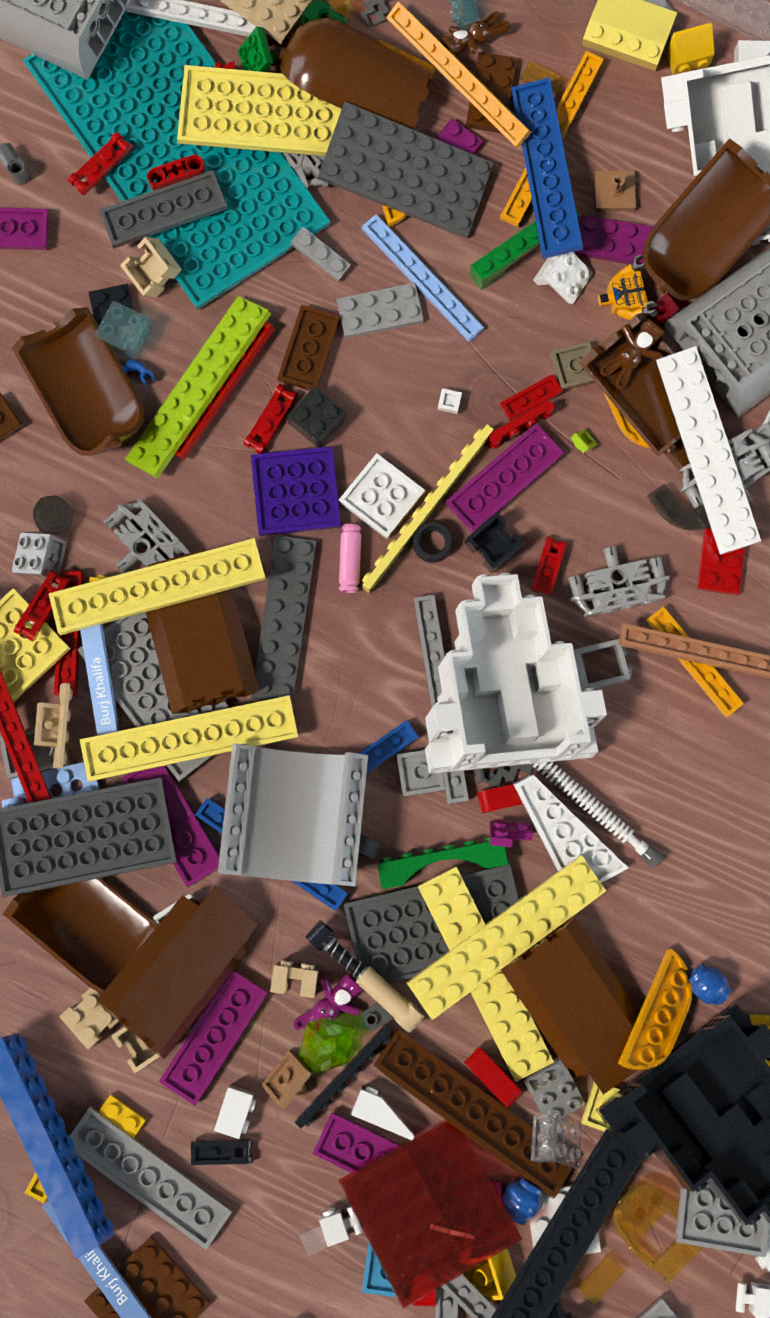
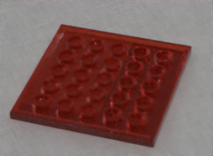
[338,1121,522,1309]

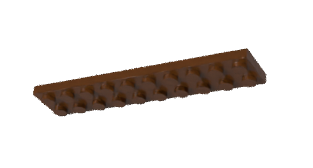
[373,1029,577,1199]

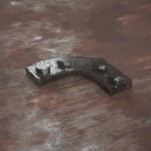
[647,484,711,531]

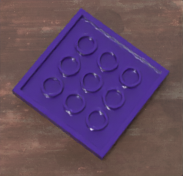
[251,446,341,536]

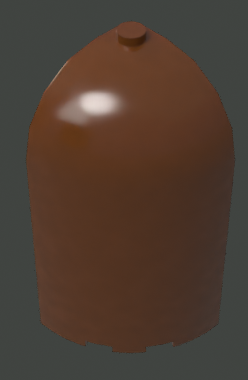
[278,18,435,130]
[642,138,770,301]
[12,307,144,456]
[3,877,158,994]

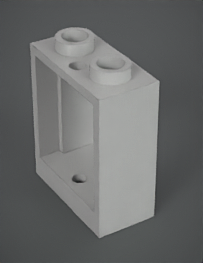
[573,639,632,691]

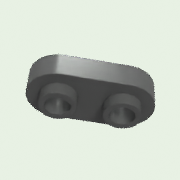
[360,1002,394,1031]

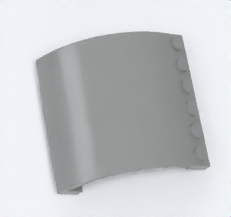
[218,743,368,887]

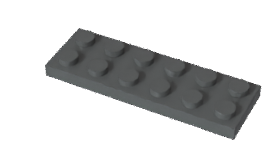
[99,170,227,249]

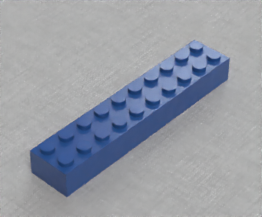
[0,1033,114,1258]

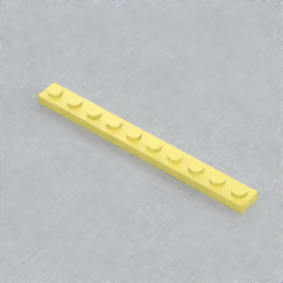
[362,425,493,593]

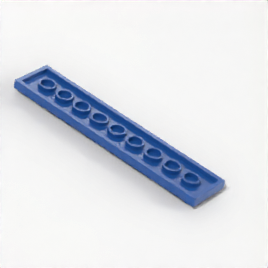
[511,77,583,259]

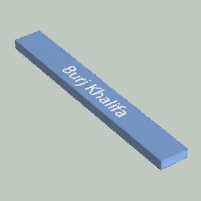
[42,1201,152,1318]

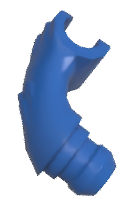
[121,359,155,385]

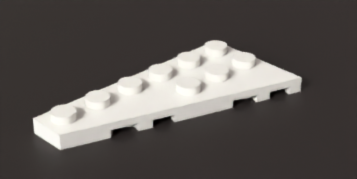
[513,774,628,883]

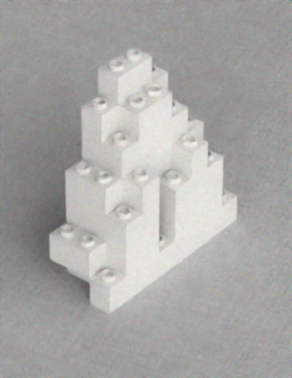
[661,55,770,246]
[425,573,607,774]

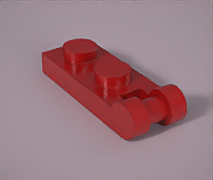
[531,536,567,596]

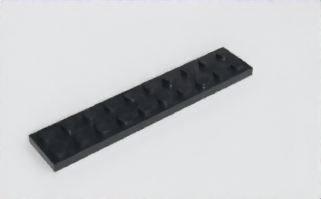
[491,1129,643,1318]

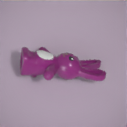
[293,973,363,1044]

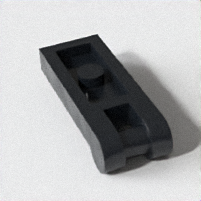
[191,1139,253,1165]

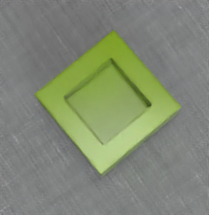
[571,429,597,453]

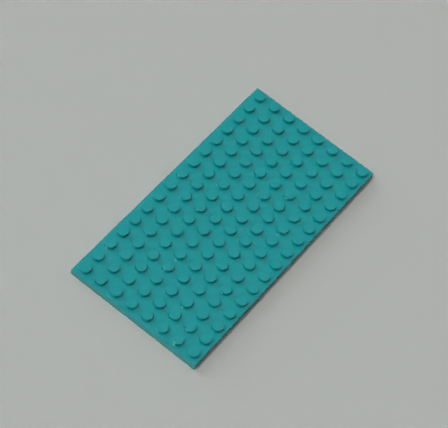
[22,11,330,310]

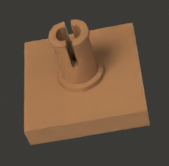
[594,170,636,212]
[261,1050,311,1110]

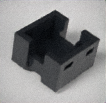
[465,512,525,574]

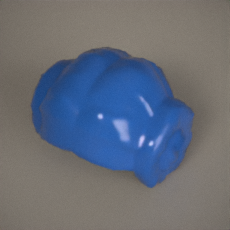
[689,963,732,1005]
[502,1178,542,1225]

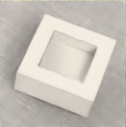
[437,388,462,414]

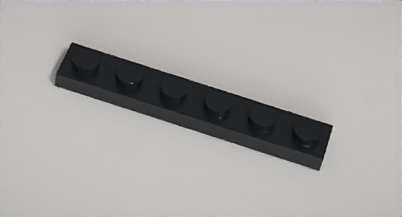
[295,1023,392,1129]

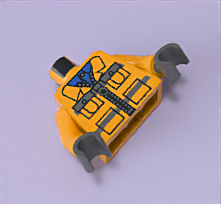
[598,255,658,320]

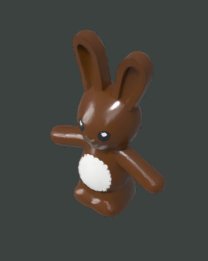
[441,11,510,57]
[599,320,664,390]

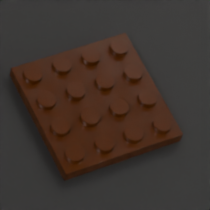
[84,1235,211,1318]

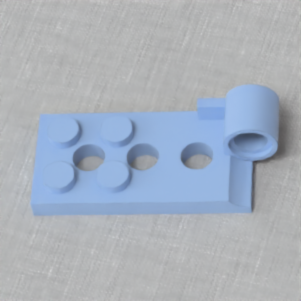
[1,762,100,808]

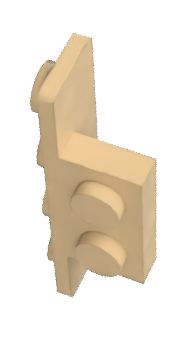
[34,683,73,769]

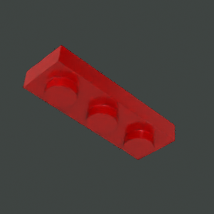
[499,374,563,422]

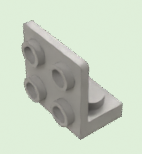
[12,533,67,578]
[523,1060,585,1125]

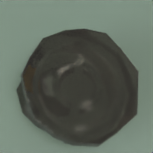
[33,495,73,536]

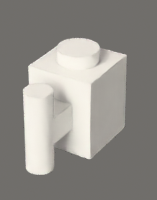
[319,1205,364,1247]
[736,1282,770,1318]

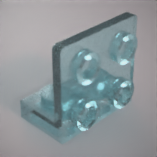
[448,0,480,30]
[95,301,152,360]

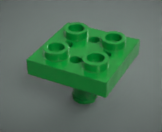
[238,26,279,72]

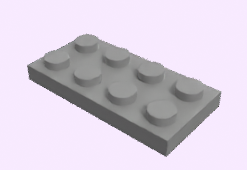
[336,283,424,339]

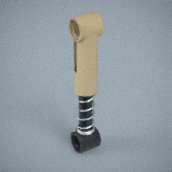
[305,920,425,1033]

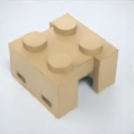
[120,237,182,298]
[270,960,319,998]
[59,988,120,1049]
[112,1027,175,1074]

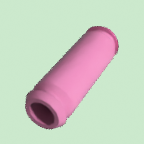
[339,524,362,593]

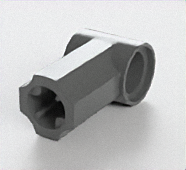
[0,142,30,185]

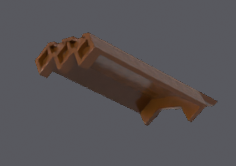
[579,313,719,471]
[146,549,259,714]
[96,886,258,1059]
[501,916,640,1095]

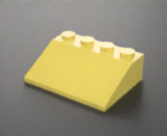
[582,0,677,71]

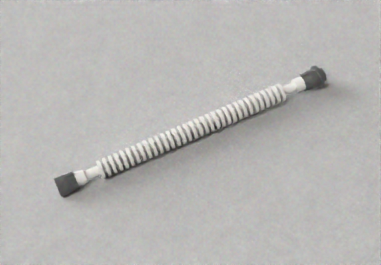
[530,762,664,868]

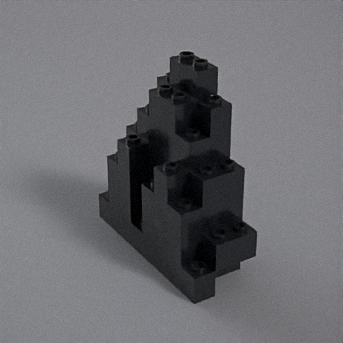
[596,1003,770,1225]

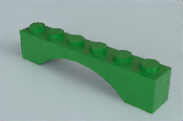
[469,209,580,290]
[377,837,508,889]

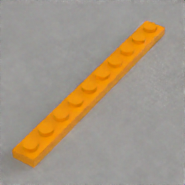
[386,1,531,148]
[500,51,604,228]

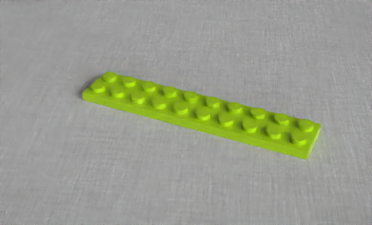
[125,296,271,479]

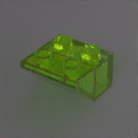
[298,1018,357,1074]

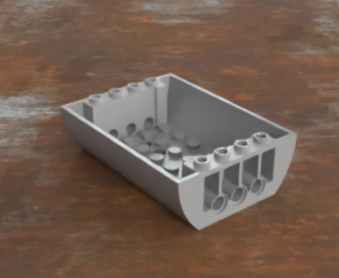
[0,0,131,80]
[663,247,770,418]

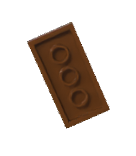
[466,52,517,134]
[277,304,340,391]

